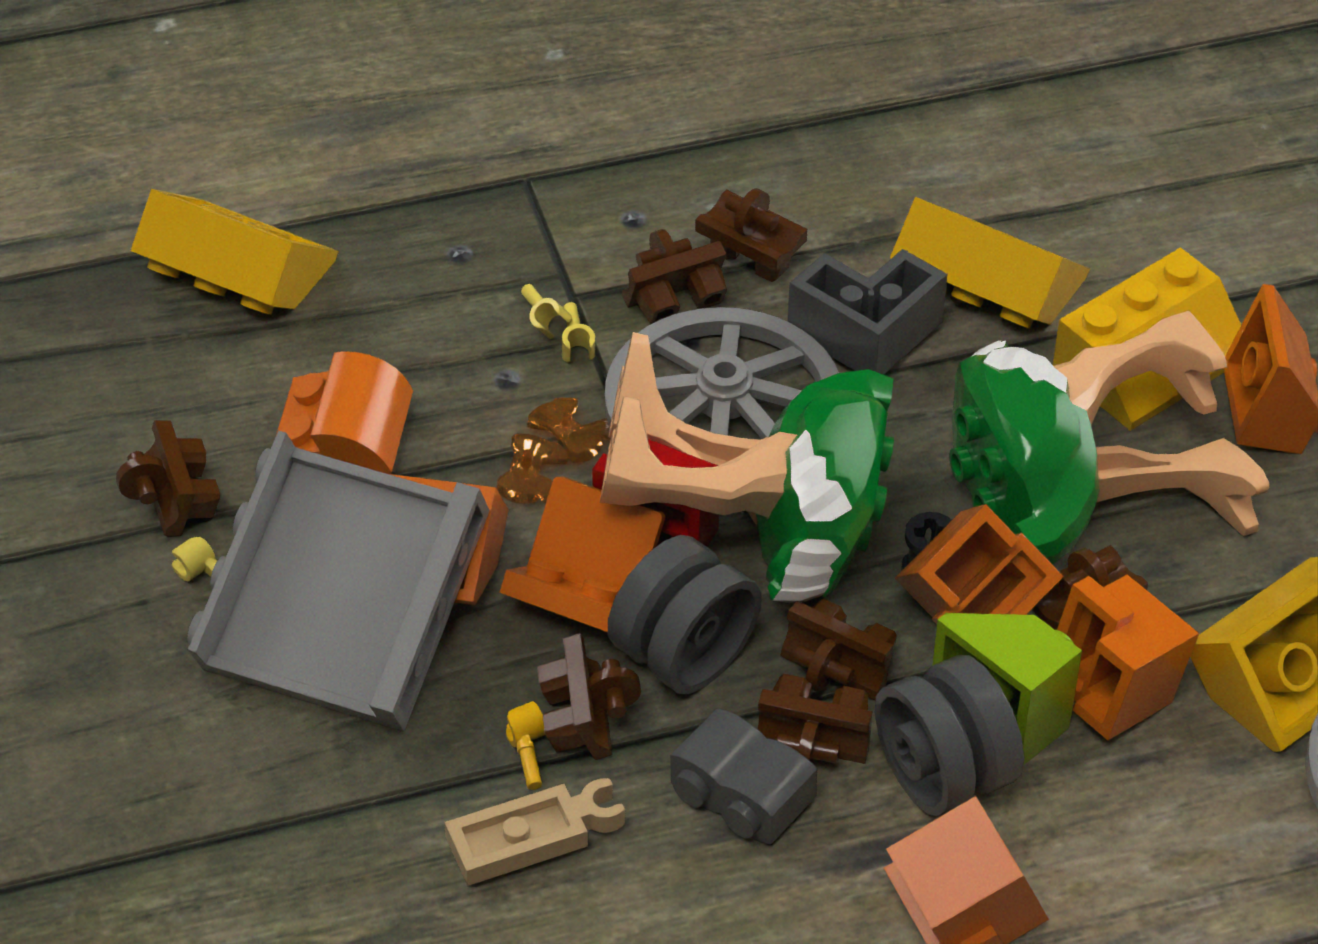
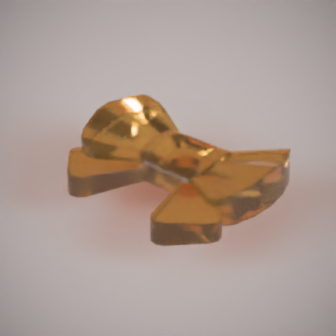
[527,398,611,463]
[496,433,570,504]

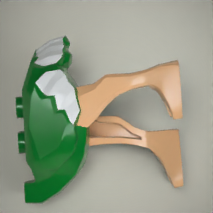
[949,311,1269,565]
[600,332,894,603]

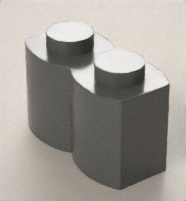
[670,709,817,844]

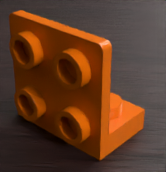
[499,476,666,632]

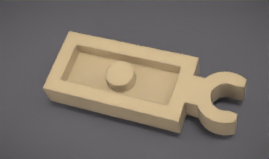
[445,778,625,886]

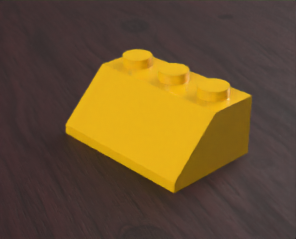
[130,189,339,314]
[890,197,1090,329]
[1053,247,1241,431]
[1190,557,1318,752]

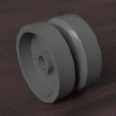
[608,535,762,694]
[874,655,1025,816]

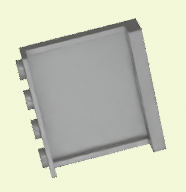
[187,430,490,731]

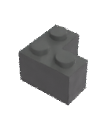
[787,249,948,375]

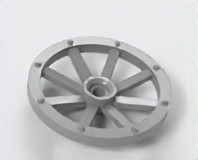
[605,307,839,439]

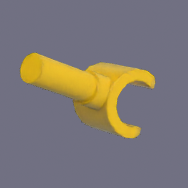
[506,701,546,790]

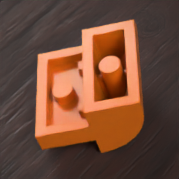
[276,351,413,474]

